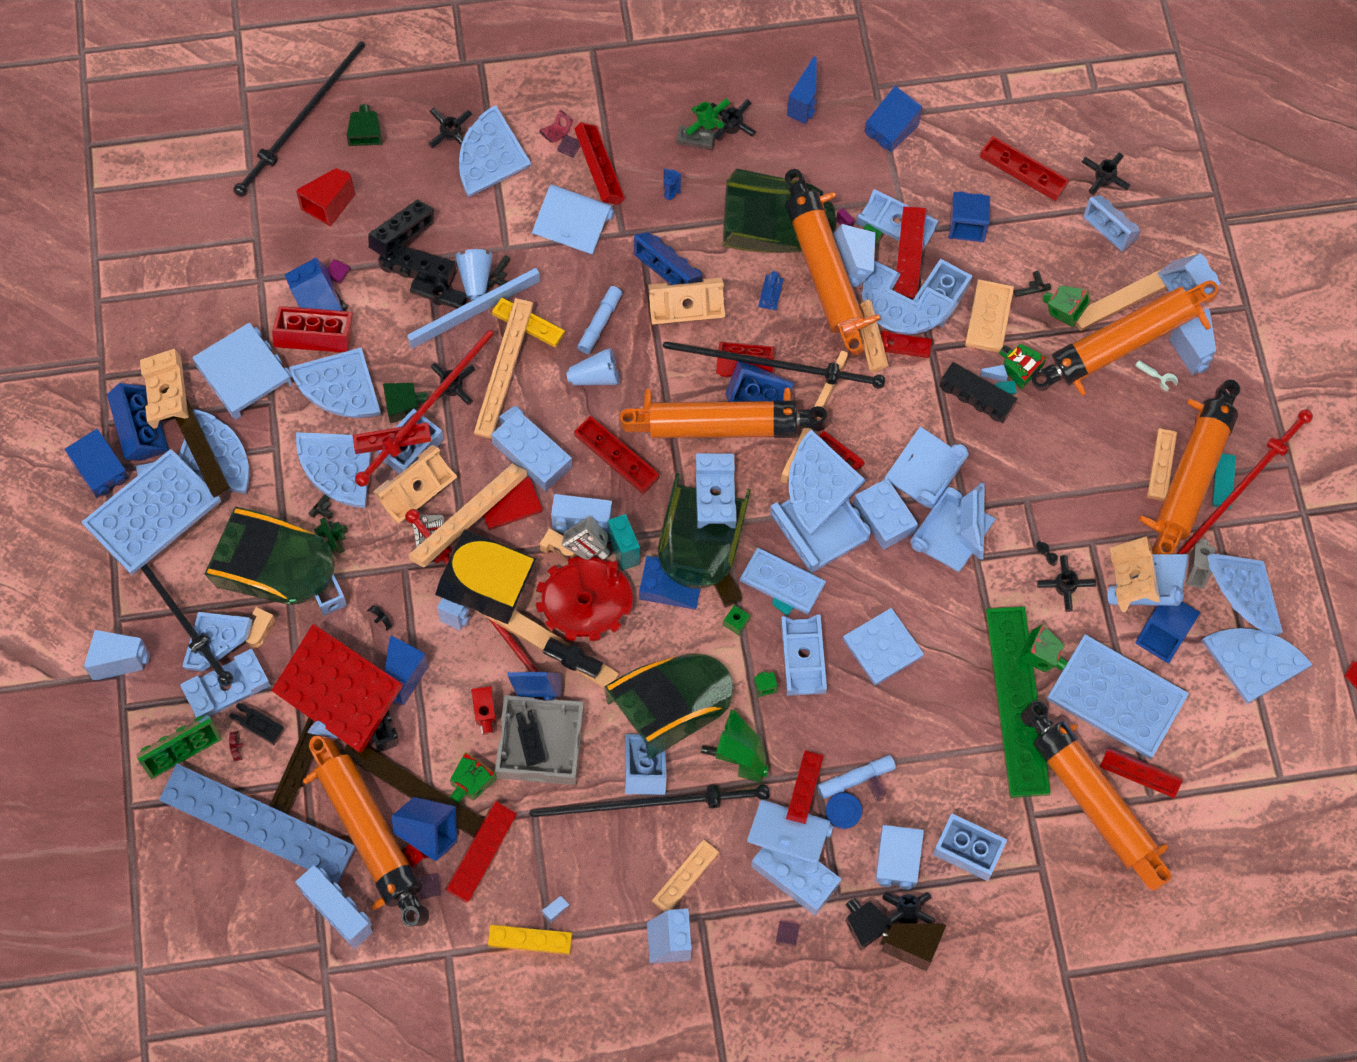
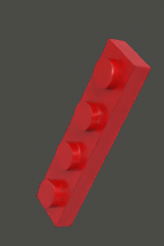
[352,422,431,454]
[1100,748,1183,798]
[786,750,824,824]

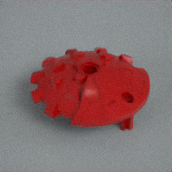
[536,557,633,642]

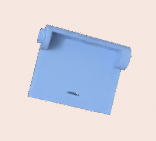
[532,184,615,255]
[884,427,969,509]
[910,487,996,572]
[1108,554,1189,606]
[747,799,833,864]

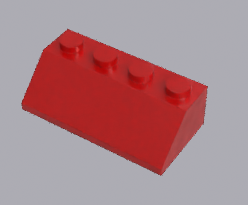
[272,306,353,353]

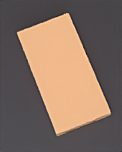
[965,279,1014,353]

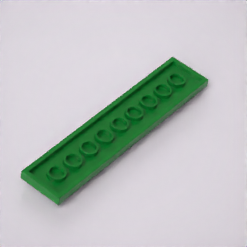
[985,606,1051,798]

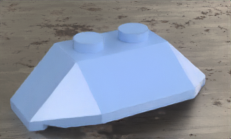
[957,482,985,560]

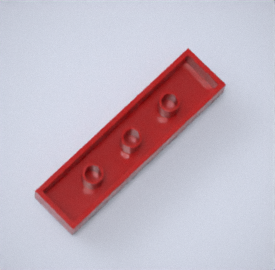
[574,122,625,205]
[980,136,1069,201]
[894,206,927,300]
[574,416,659,494]
[445,801,517,903]

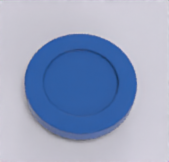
[826,793,862,829]

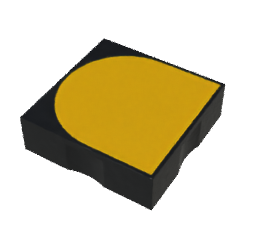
[435,529,536,624]

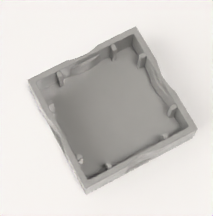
[495,695,584,785]

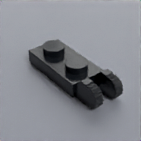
[229,703,285,745]
[516,710,546,767]

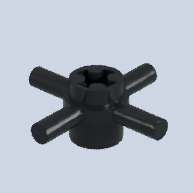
[711,99,756,140]
[428,107,472,149]
[1082,152,1131,195]
[428,363,475,405]
[1037,555,1096,612]
[883,892,935,926]

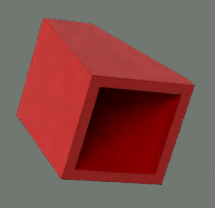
[296,168,355,227]

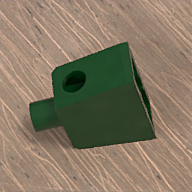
[347,104,383,146]
[383,383,428,423]

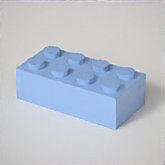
[491,410,572,492]
[751,847,842,916]
[295,865,373,950]

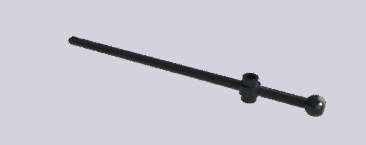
[233,41,365,197]
[663,341,885,389]
[141,563,233,686]
[529,784,770,817]

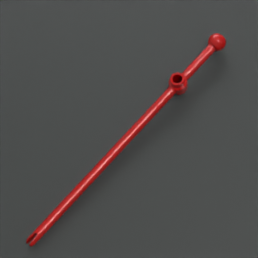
[355,330,494,487]
[1176,410,1313,554]
[405,509,539,672]

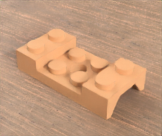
[648,278,725,325]
[140,349,189,429]
[373,445,457,524]
[1110,537,1160,612]

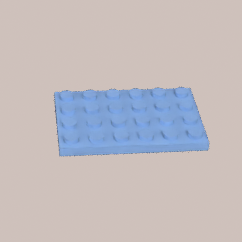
[81,449,221,575]
[1047,634,1189,759]

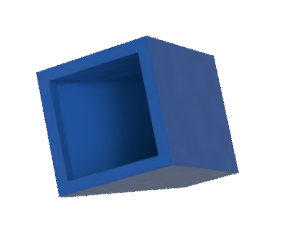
[864,86,923,152]
[948,191,990,242]
[64,429,129,498]
[1135,602,1200,664]
[385,635,429,705]
[392,797,457,861]

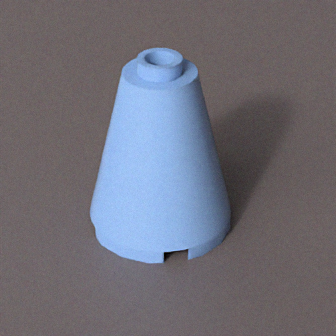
[456,249,492,301]
[566,349,619,385]

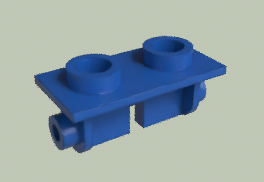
[664,168,681,200]
[758,271,784,311]

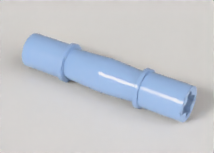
[577,286,623,354]
[817,755,896,799]

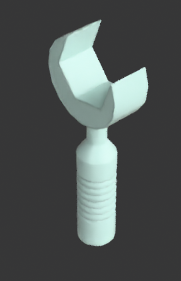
[1135,360,1178,391]

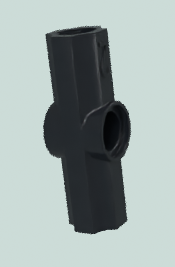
[410,277,467,309]
[543,637,603,679]

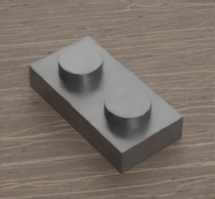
[676,125,715,150]

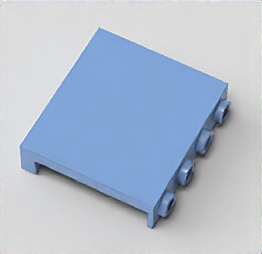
[192,322,292,420]
[770,498,871,573]

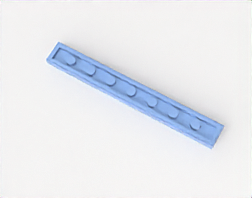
[407,268,540,349]

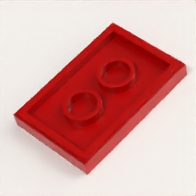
[483,477,543,530]

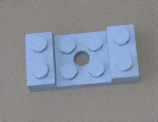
[856,189,938,252]
[695,453,736,528]
[781,615,827,696]
[180,648,271,718]

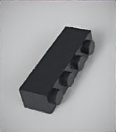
[939,362,1017,424]

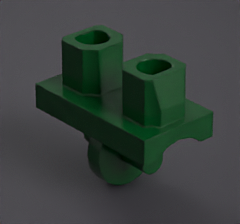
[314,517,348,554]

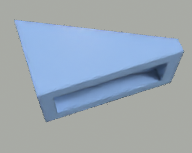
[980,365,1008,382]
[499,405,524,424]
[307,721,338,738]
[542,896,569,923]

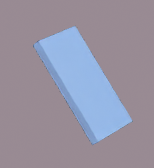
[740,547,826,615]

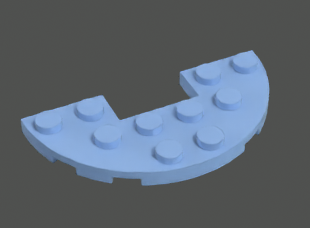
[862,260,959,335]

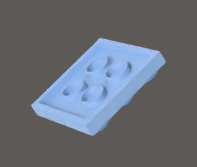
[842,608,924,686]

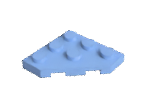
[182,612,253,672]

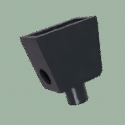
[845,898,891,951]

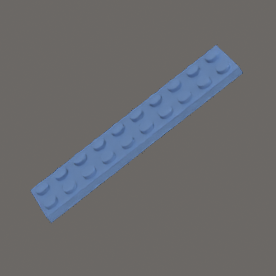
[159,764,356,884]

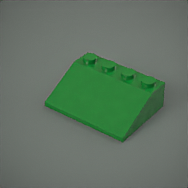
[136,714,222,780]

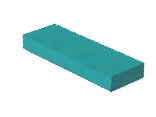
[1212,453,1236,509]

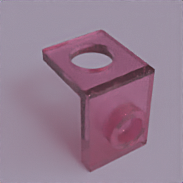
[539,110,573,143]

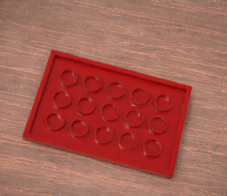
[271,624,404,753]

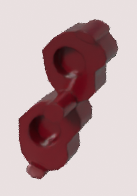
[229,731,243,762]

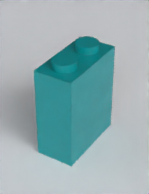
[607,514,640,571]

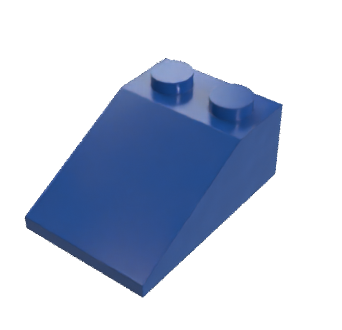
[787,57,817,124]
[284,258,343,311]
[725,361,794,402]
[639,556,703,610]
[508,672,562,701]

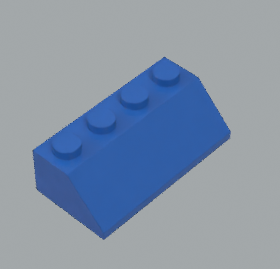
[634,232,703,285]
[107,383,169,461]

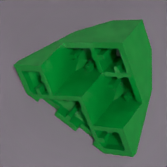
[716,710,769,783]

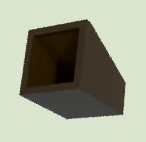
[880,923,946,972]

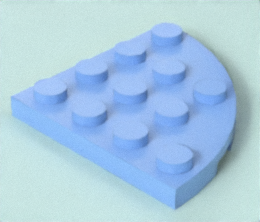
[459,105,531,198]
[289,348,381,418]
[179,409,250,494]
[789,430,865,535]
[296,432,371,508]
[1207,553,1283,635]
[1202,628,1312,704]

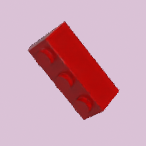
[716,341,775,377]

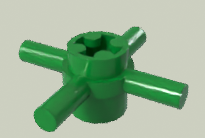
[685,98,730,136]

